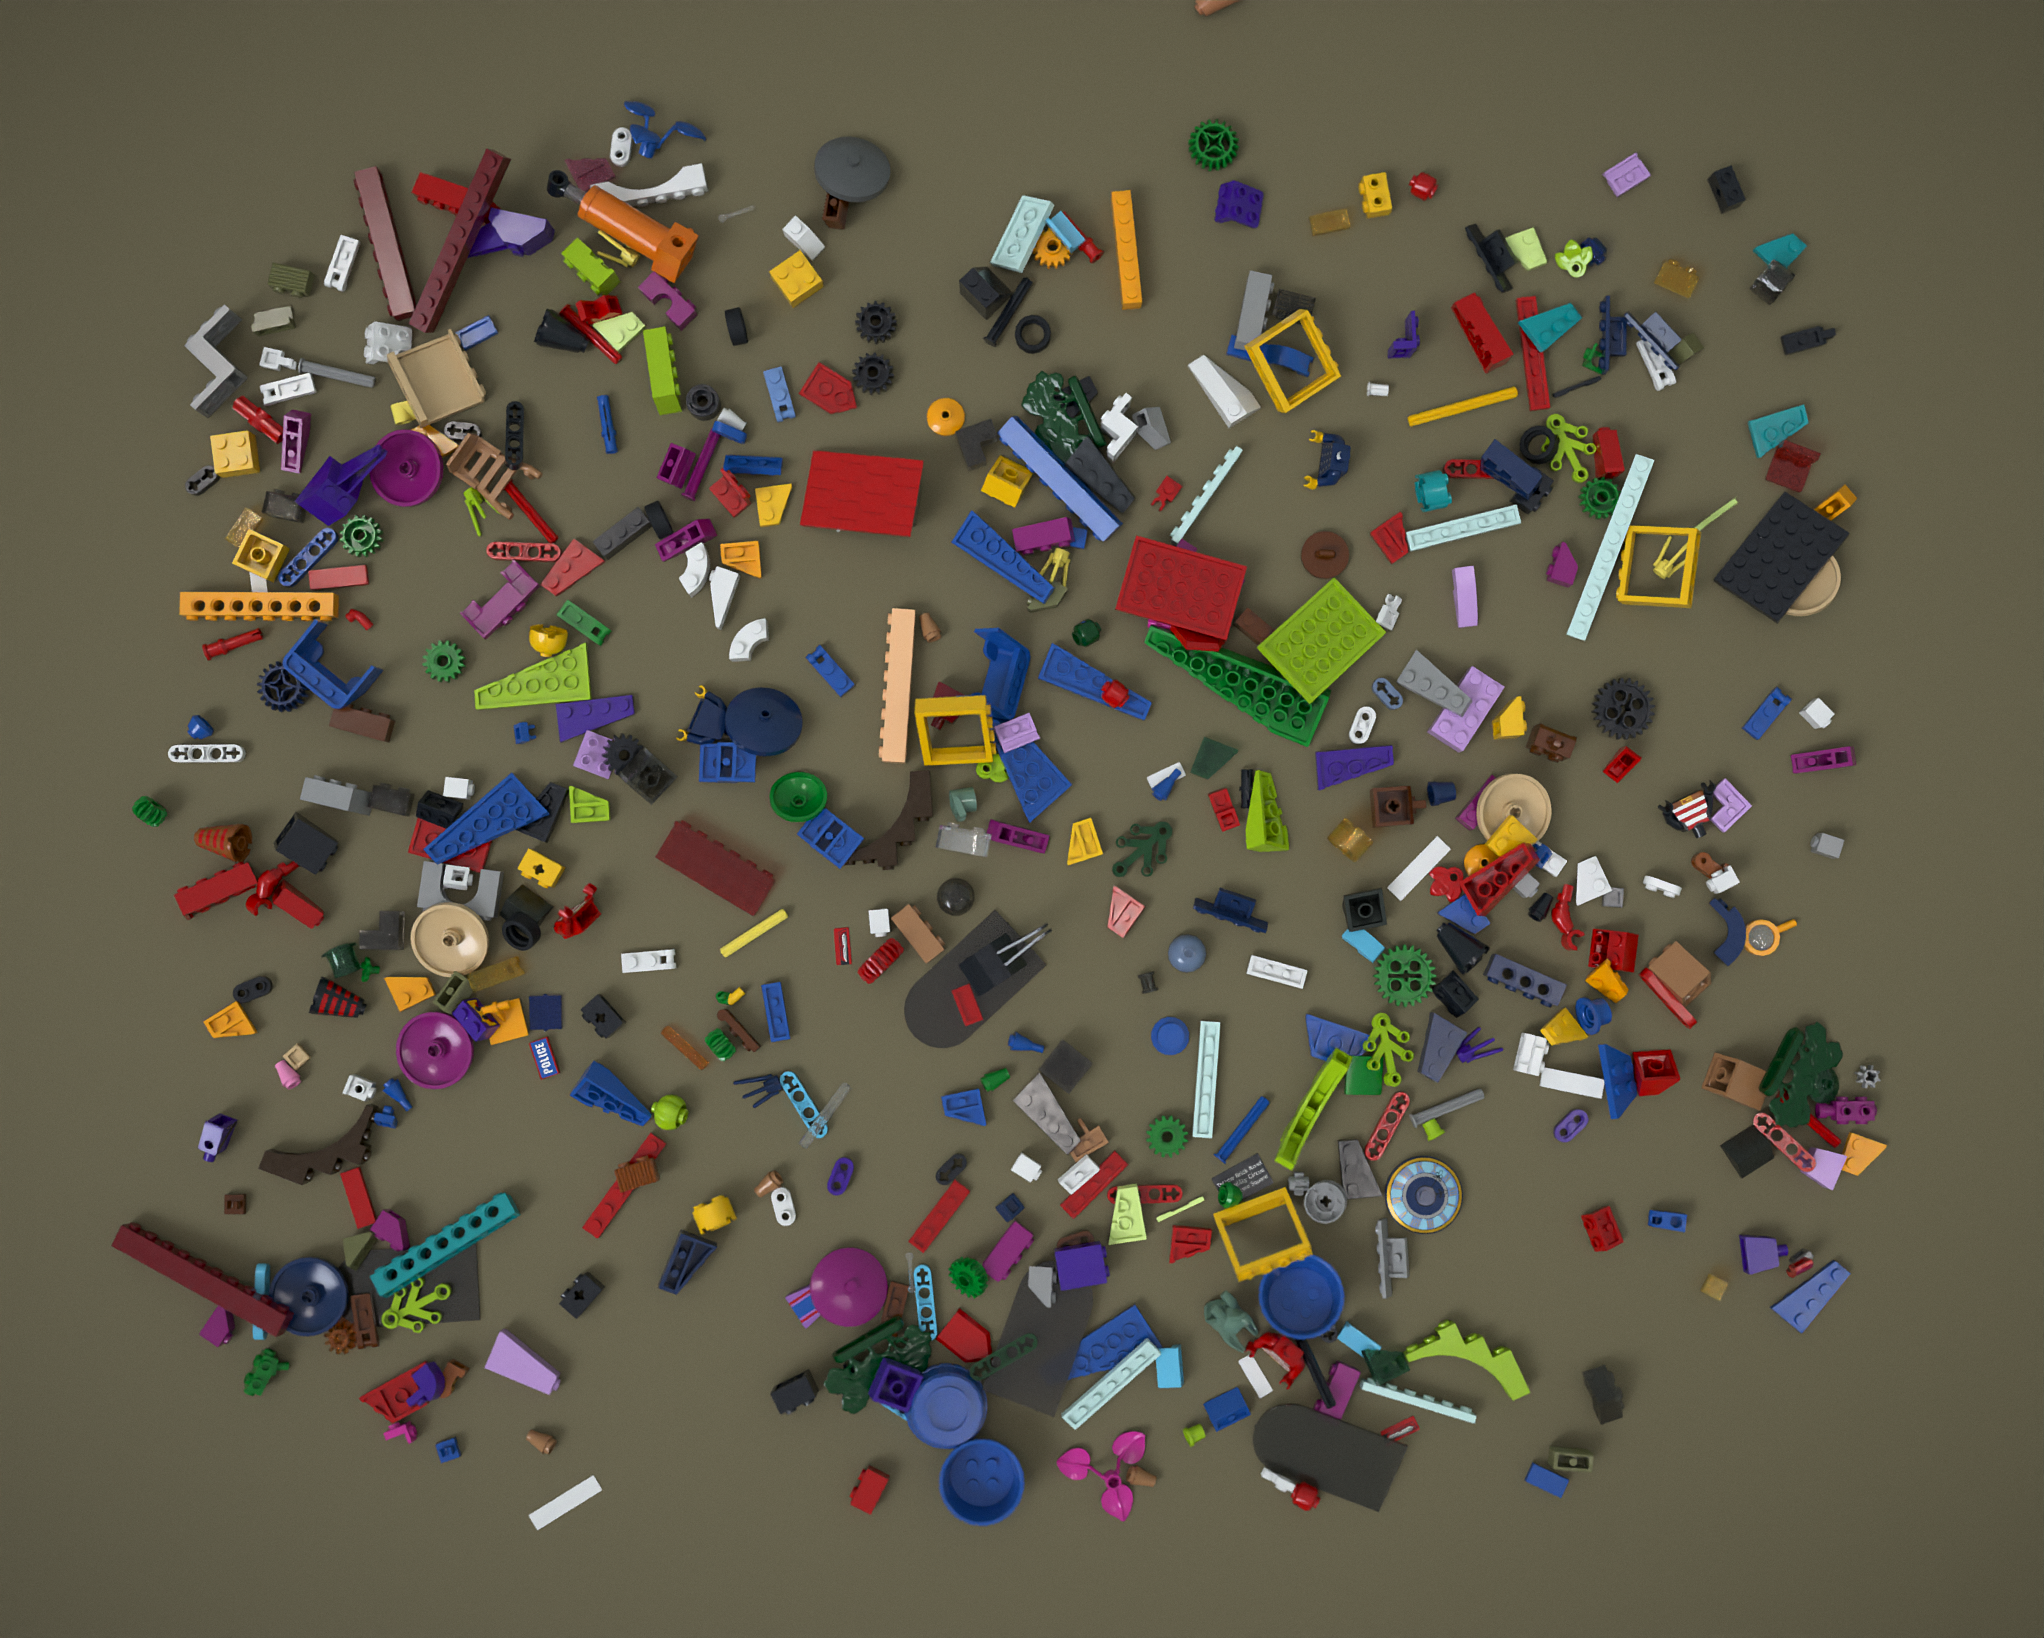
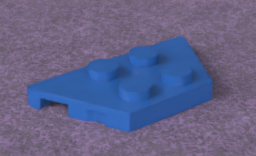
[1305,1014,1377,1061]
[1598,1044,1637,1119]

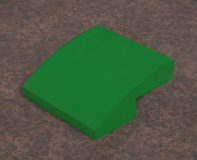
[1344,1055,1383,1095]

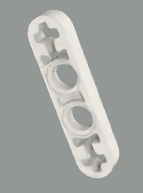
[168,744,246,763]

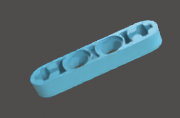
[780,1071,828,1138]
[253,1263,270,1340]
[914,1264,937,1340]

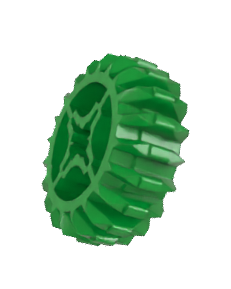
[1188,119,1239,171]

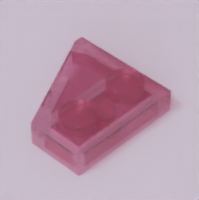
[565,158,616,192]

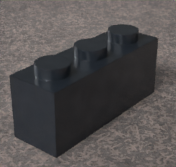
[592,507,652,560]

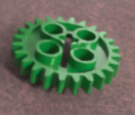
[1373,945,1436,1007]

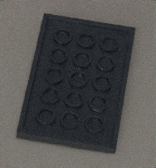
[1714,492,1850,624]

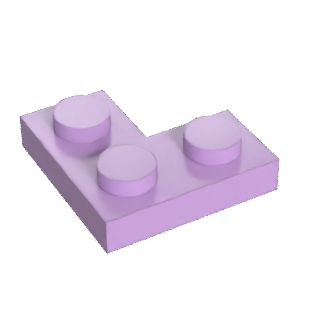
[1711,778,1752,833]

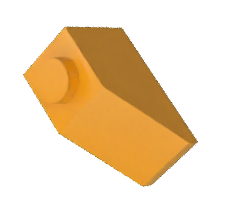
[1813,484,1857,521]

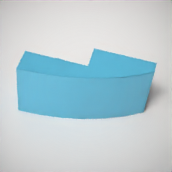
[1342,929,1385,963]

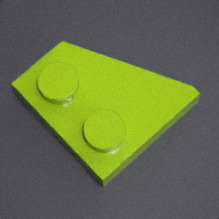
[569,786,611,823]

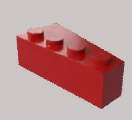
[411,172,500,226]
[1451,292,1514,374]
[1459,842,1540,916]
[174,862,258,920]

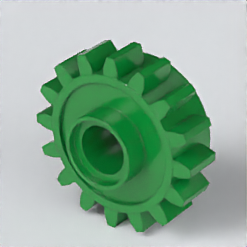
[1578,477,1621,520]
[340,515,384,557]
[422,640,466,683]
[1146,1115,1188,1158]
[948,1257,988,1298]

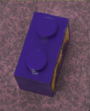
[452,998,500,1042]

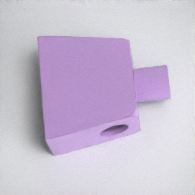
[1795,1147,1847,1190]

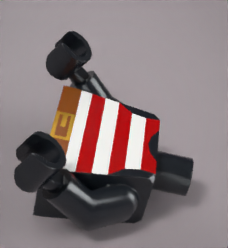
[1658,780,1716,839]

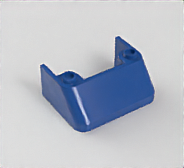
[283,619,383,709]
[956,628,1030,719]

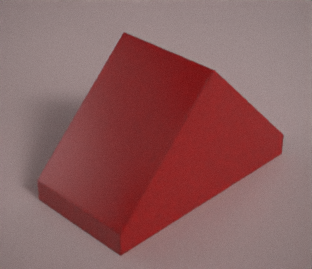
[1602,746,1642,783]

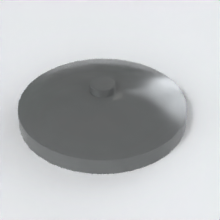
[814,137,890,202]

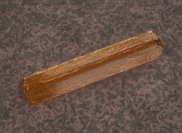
[661,1026,708,1070]

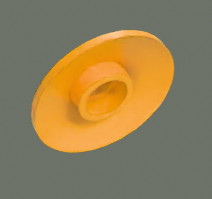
[927,398,965,436]
[1464,844,1499,876]

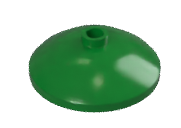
[769,772,827,822]

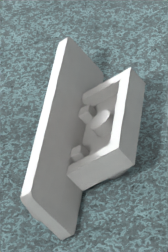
[1375,1218,1410,1299]

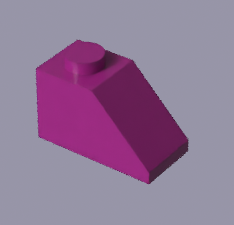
[199,1306,235,1347]

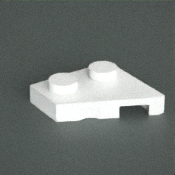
[1576,856,1612,906]

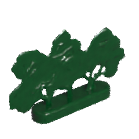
[1021,371,1106,464]
[1759,1022,1843,1128]
[824,1316,932,1414]

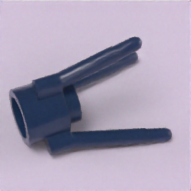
[733,1074,782,1108]

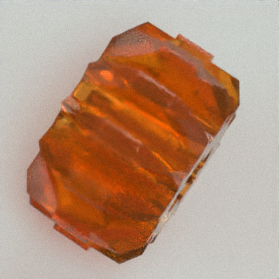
[324,1321,357,1355]

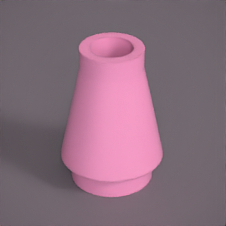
[275,1060,301,1090]

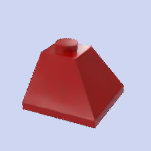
[1632,1049,1681,1096]

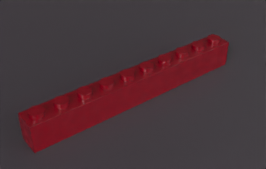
[409,148,511,333]
[111,1222,294,1337]

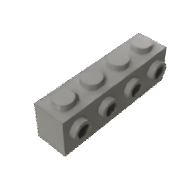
[1234,271,1274,350]

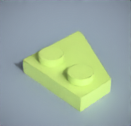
[593,312,646,352]

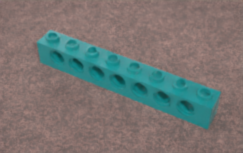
[370,1193,521,1298]

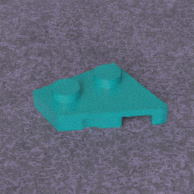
[1753,233,1807,275]

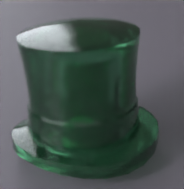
[321,942,362,979]

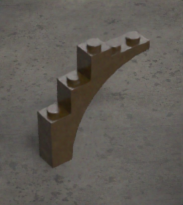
[844,770,933,870]
[258,1104,379,1185]

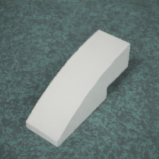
[1539,1067,1604,1099]

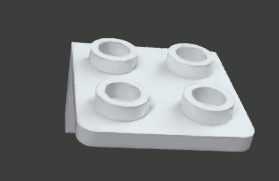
[364,321,412,365]

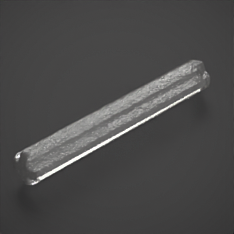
[799,1083,851,1149]

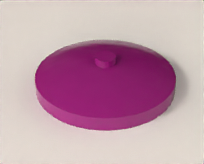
[369,429,444,507]
[396,1011,474,1089]
[810,1248,888,1327]

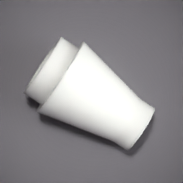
[717,408,747,431]

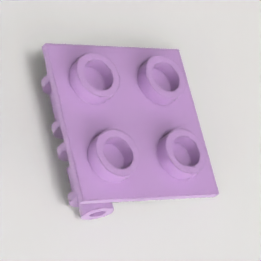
[573,730,612,779]

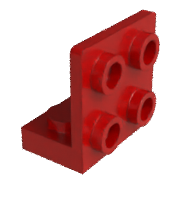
[709,468,751,518]

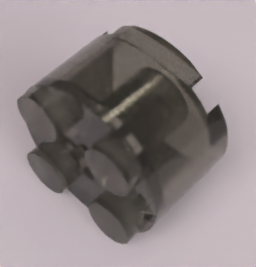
[1750,259,1796,305]

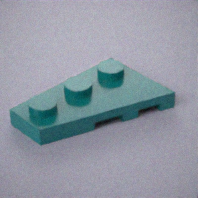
[1518,303,1582,353]
[1747,404,1809,458]

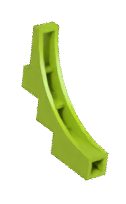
[1274,1048,1353,1170]
[1403,1320,1530,1401]

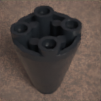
[534,308,590,353]

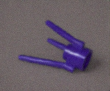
[1456,1027,1503,1063]

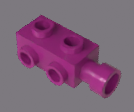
[1815,1097,1877,1124]

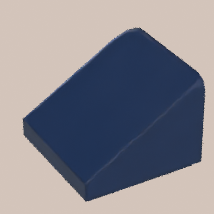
[995,1193,1025,1222]

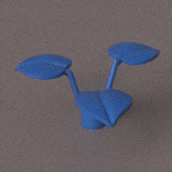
[624,101,706,158]

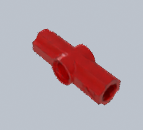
[232,395,283,444]

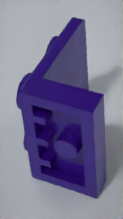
[1387,310,1420,359]

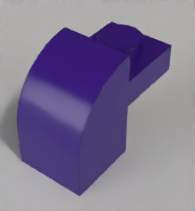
[406,1361,445,1407]

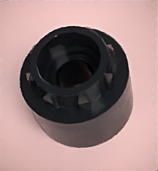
[686,384,721,421]

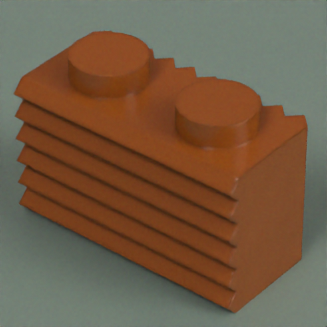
[614,1155,660,1193]

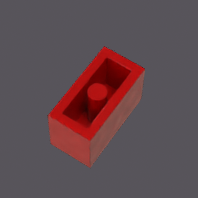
[849,1465,890,1515]

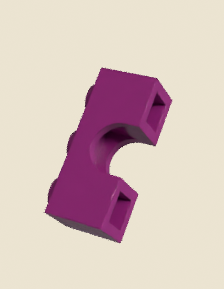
[638,271,697,331]

